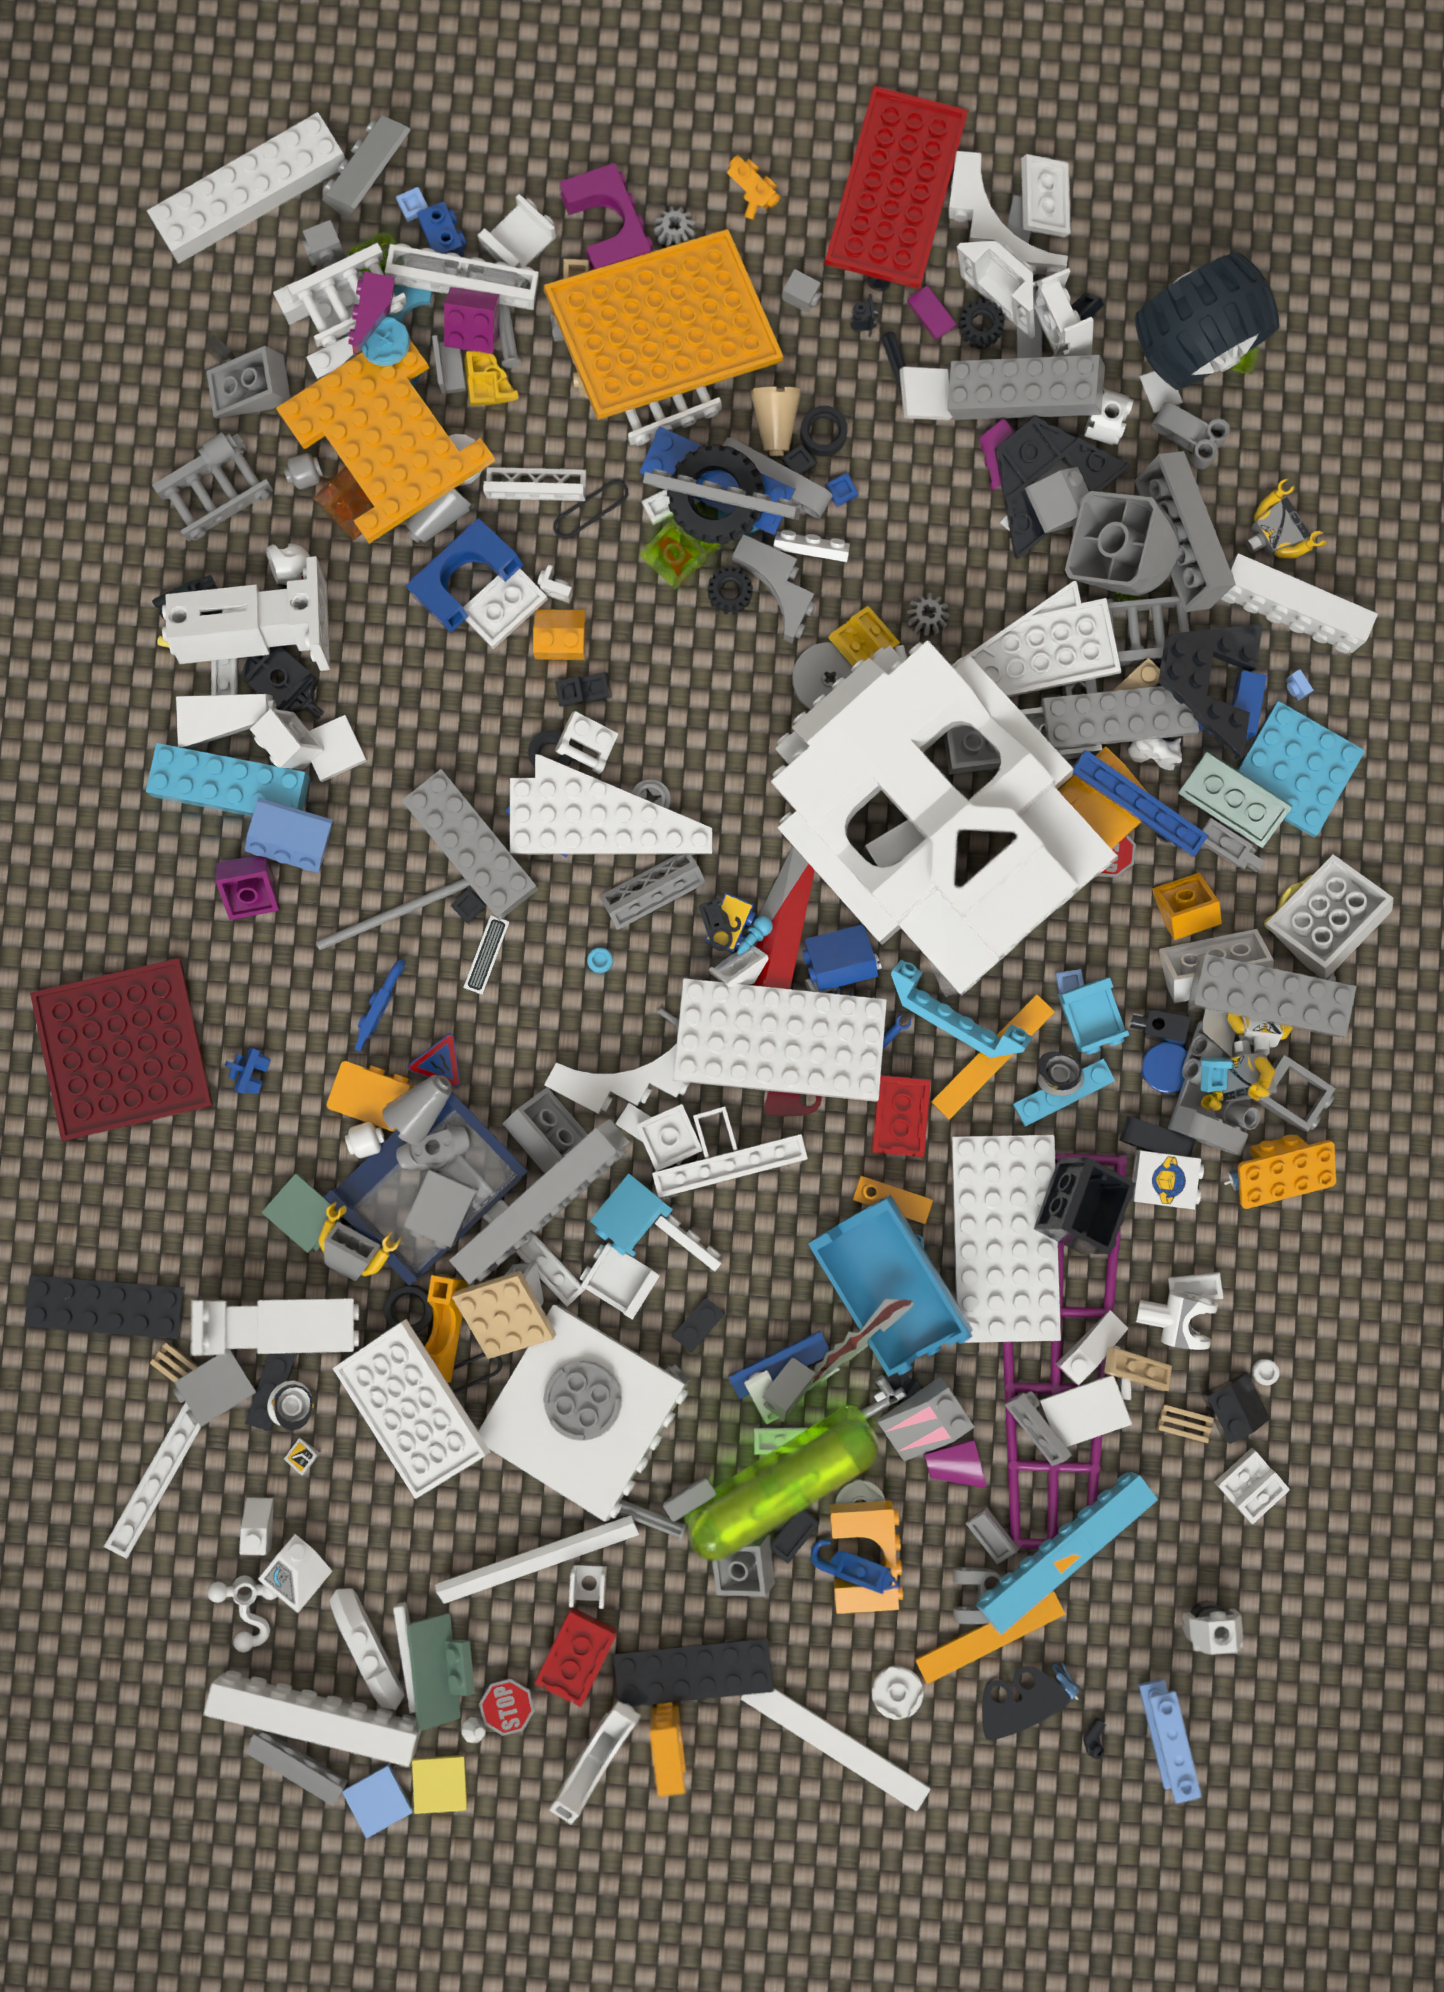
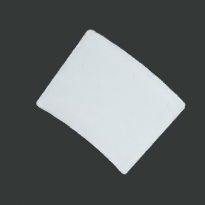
[1202,1009,1235,1057]

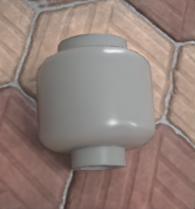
[284,453,323,490]

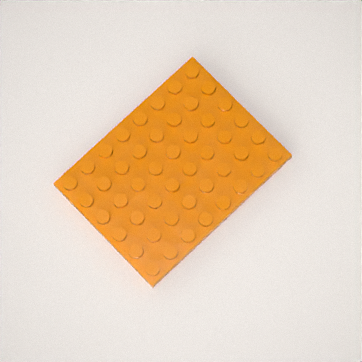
[544,229,783,420]

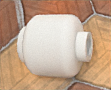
[345,1122,385,1158]

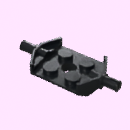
[242,646,324,720]

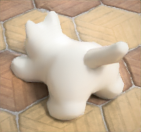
[1128,737,1182,770]

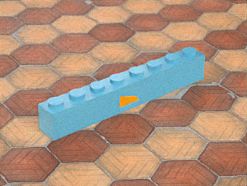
[976,1472,1158,1634]

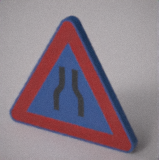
[408,1033,460,1087]

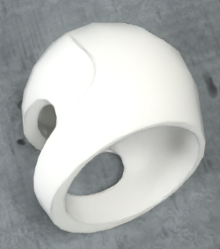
[266,543,310,585]

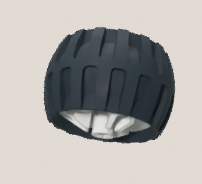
[1135,252,1280,390]

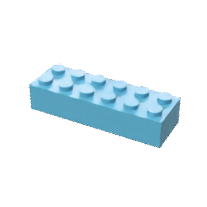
[146,743,310,817]

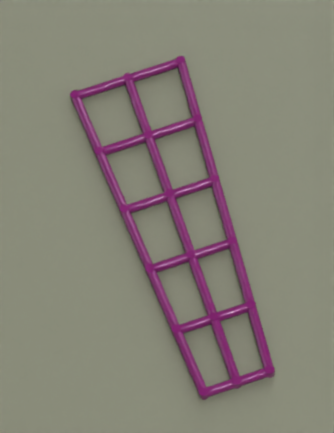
[1003,1153,1127,1549]

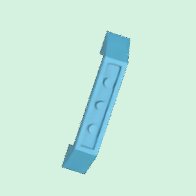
[891,960,1033,1058]

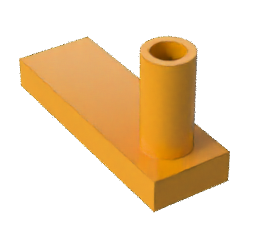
[852,1176,933,1224]

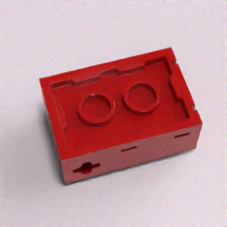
[871,1075,931,1157]
[534,1607,618,1707]

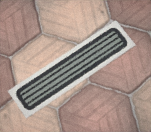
[464,915,509,994]

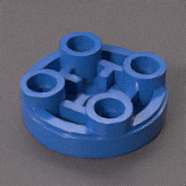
[1141,1042,1188,1093]

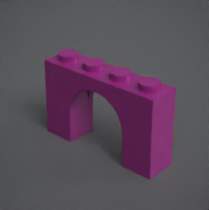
[559,163,653,271]

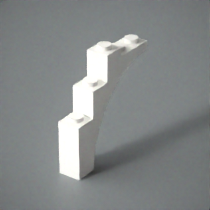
[949,151,1068,276]
[544,1043,690,1114]

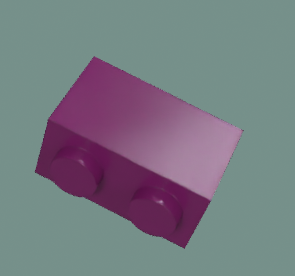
[216,855,279,920]

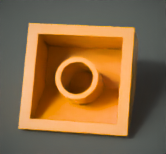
[533,609,586,660]
[1152,873,1222,940]

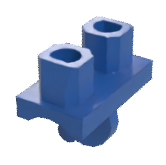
[224,1047,271,1094]

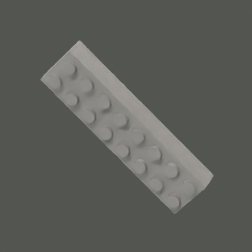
[449,1119,630,1284]

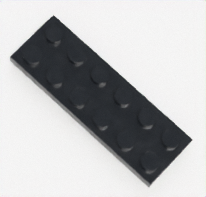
[24,1275,185,1339]
[613,1637,774,1707]

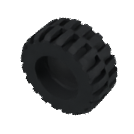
[667,444,766,544]

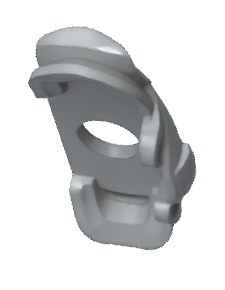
[396,1127,470,1170]

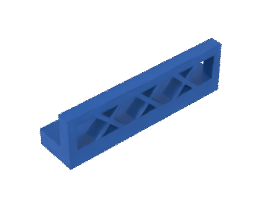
[728,1330,830,1399]

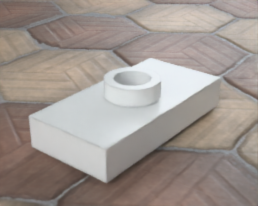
[1168,1272,1223,1300]

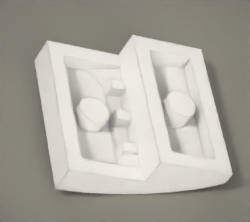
[1214,1448,1290,1525]

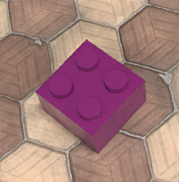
[444,287,500,354]

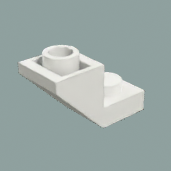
[744,1371,779,1424]

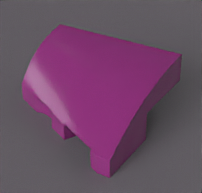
[979,418,1014,490]
[923,1439,986,1488]

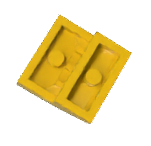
[828,606,900,666]

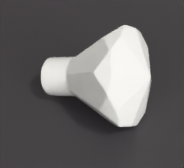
[461,1717,486,1743]

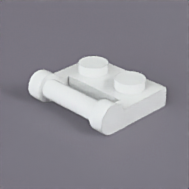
[555,711,618,774]

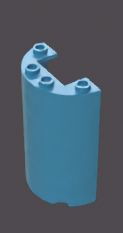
[808,1195,973,1377]

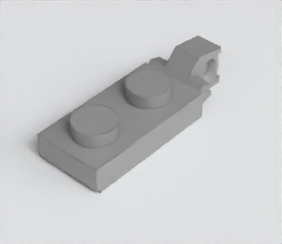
[1202,818,1265,872]

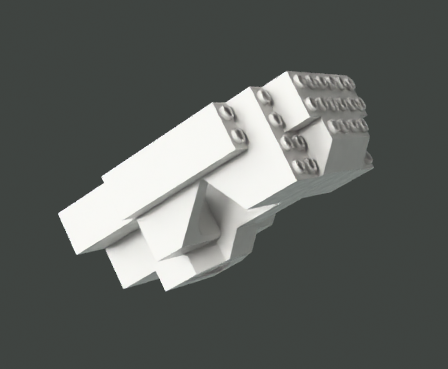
[771,640,1117,996]

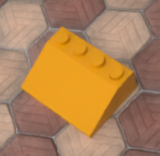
[1058,746,1148,849]

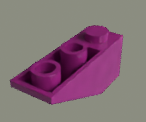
[348,272,395,354]

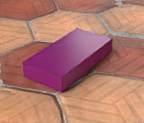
[907,285,956,341]

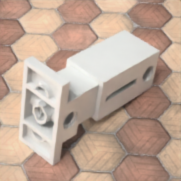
[162,556,330,671]
[191,1299,359,1355]

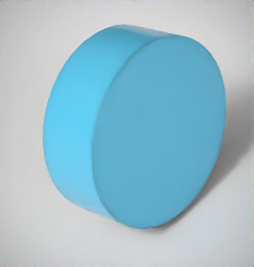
[587,948,613,974]

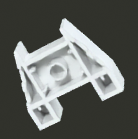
[1033,268,1093,357]
[273,272,363,380]

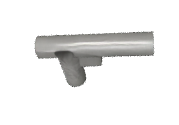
[858,1375,907,1421]

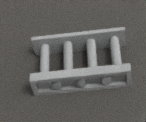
[152,433,273,542]
[1107,593,1189,667]

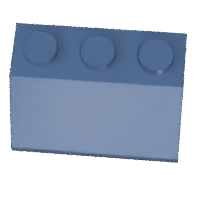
[245,797,333,873]

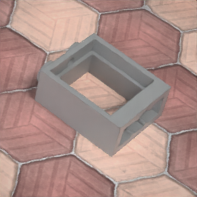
[1253,1055,1336,1132]

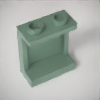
[261,1173,344,1253]

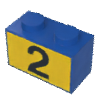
[706,893,756,954]

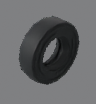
[528,730,572,768]

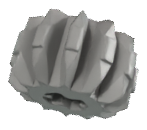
[654,206,696,248]
[906,593,949,637]

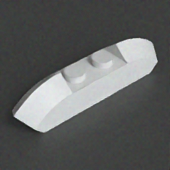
[329,1589,405,1710]

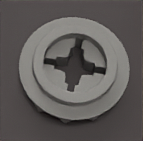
[631,779,671,809]

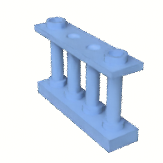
[1138,1678,1202,1804]

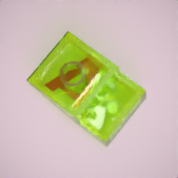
[639,506,723,589]

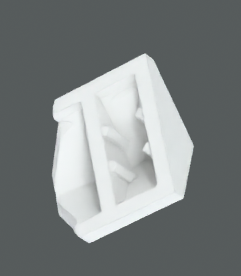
[709,945,769,987]

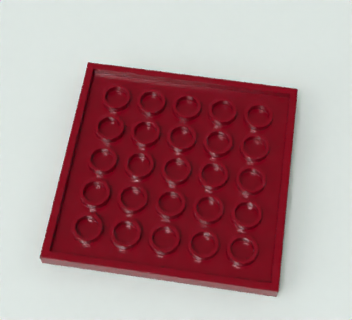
[30,958,213,1141]

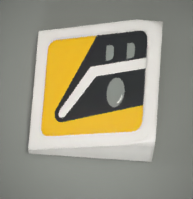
[284,1438,320,1476]

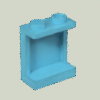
[1058,977,1130,1055]
[590,1174,673,1257]

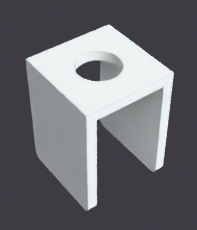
[693,1107,738,1159]
[569,1565,607,1608]

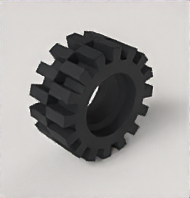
[958,298,1005,349]
[708,566,753,615]

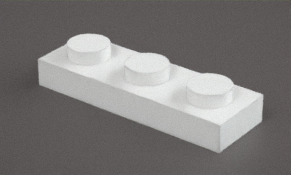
[773,530,850,562]
[655,1214,722,1271]

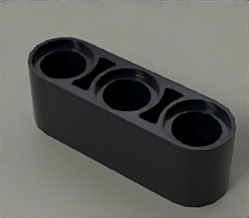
[1119,1116,1197,1157]

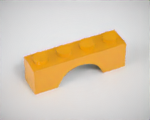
[424,1275,468,1383]

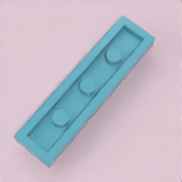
[1013,1059,1115,1127]

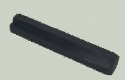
[881,332,906,396]

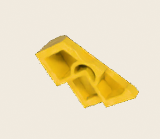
[464,351,519,406]

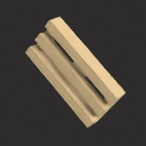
[150,1342,199,1382]
[1157,1404,1214,1443]

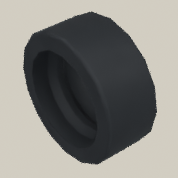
[800,406,848,457]
[384,1285,434,1333]

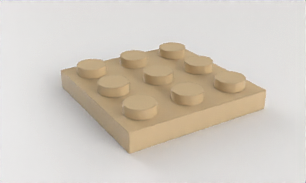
[452,1271,556,1359]

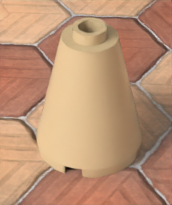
[751,387,801,457]

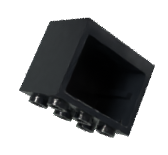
[1033,1157,1135,1254]

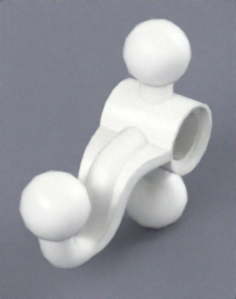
[207,1576,278,1653]

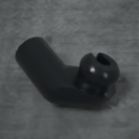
[1083,1717,1106,1759]

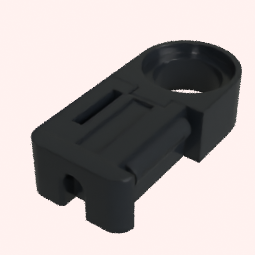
[699,899,733,951]

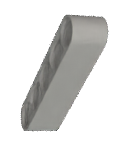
[722,438,833,518]

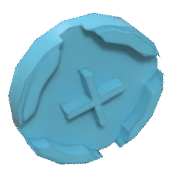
[361,317,410,366]

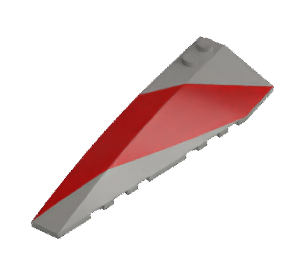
[750,846,815,1092]

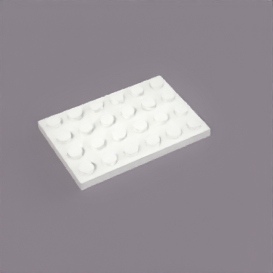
[333,1319,491,1499]

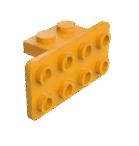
[327,1061,415,1132]
[1238,1134,1336,1209]

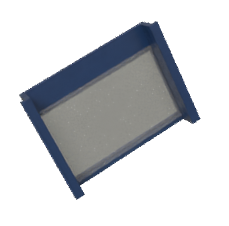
[325,1092,528,1286]

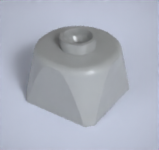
[1065,491,1179,595]

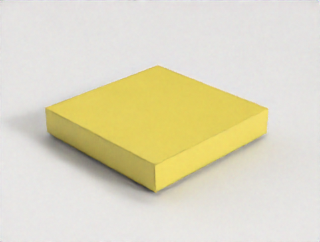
[412,1755,468,1814]

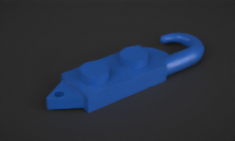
[355,959,406,1052]
[810,1539,901,1594]

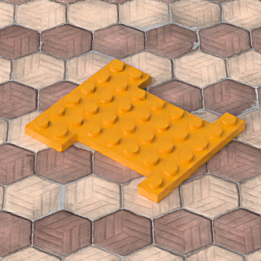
[276,340,495,544]

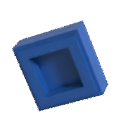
[825,473,859,507]

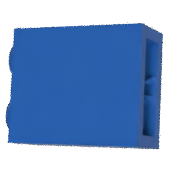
[802,924,878,992]

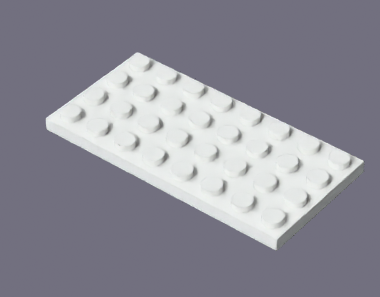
[673,978,887,1102]
[951,1135,1061,1343]

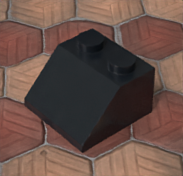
[1201,1372,1270,1444]

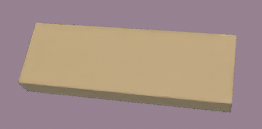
[1104,1347,1172,1391]

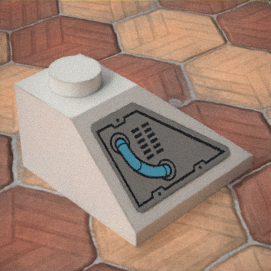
[258,1534,332,1613]

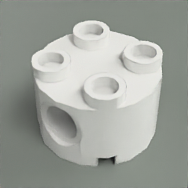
[1084,388,1134,445]

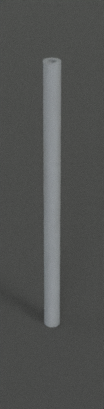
[316,878,470,950]

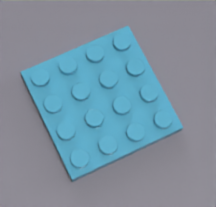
[1238,701,1365,837]

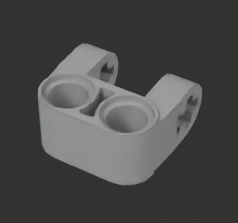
[953,1567,1001,1624]

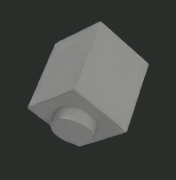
[782,269,822,313]

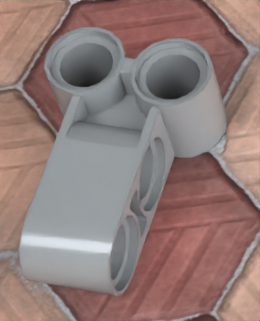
[1151,402,1230,469]

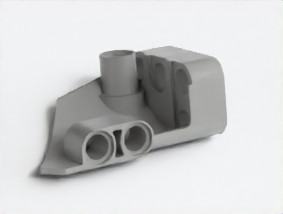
[1167,1020,1260,1156]

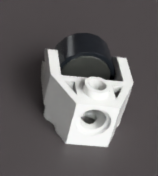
[1182,1601,1243,1654]

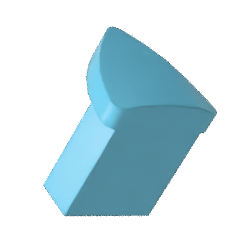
[1201,1057,1233,1092]

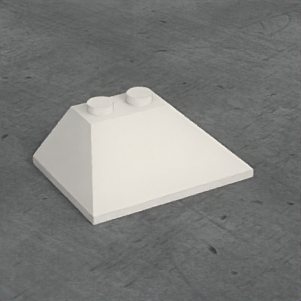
[957,241,1035,339]

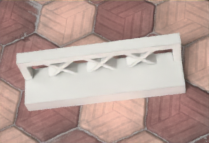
[483,467,586,501]

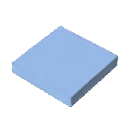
[342,1764,414,1839]

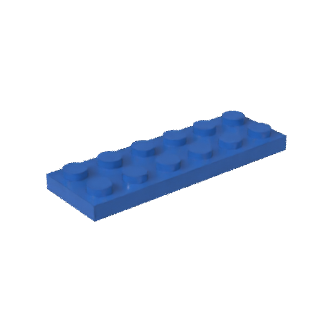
[639,426,796,535]

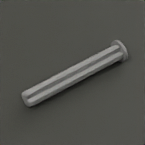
[499,304,522,368]
[618,1499,687,1541]

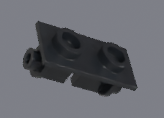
[850,294,878,337]

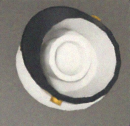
[267,1381,314,1431]

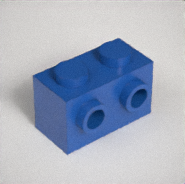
[417,202,466,257]

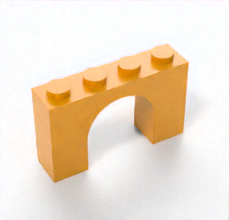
[829,1501,903,1614]
[650,1702,686,1797]

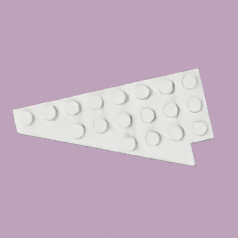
[963,581,1121,697]
[510,755,712,855]

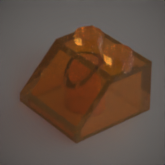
[313,466,374,541]

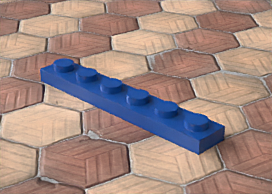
[1072,750,1209,857]

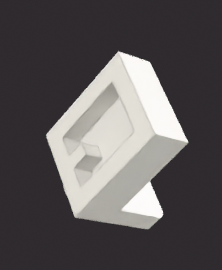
[538,564,573,604]

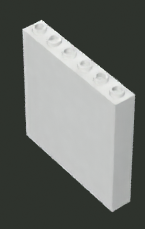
[478,1304,688,1521]

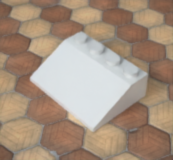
[1266,855,1393,980]

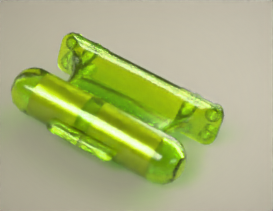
[684,1405,879,1562]

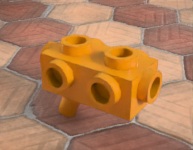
[727,155,781,220]

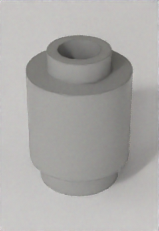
[198,432,238,467]

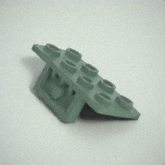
[407,1614,475,1731]

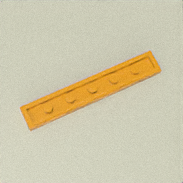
[931,994,1055,1120]
[915,1590,1066,1684]

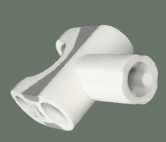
[1136,1290,1218,1350]

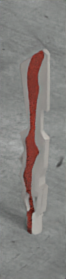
[808,1298,914,1390]

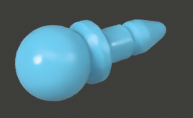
[737,916,773,955]

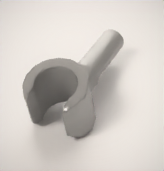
[658,1008,679,1033]

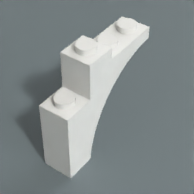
[549,1701,641,1824]

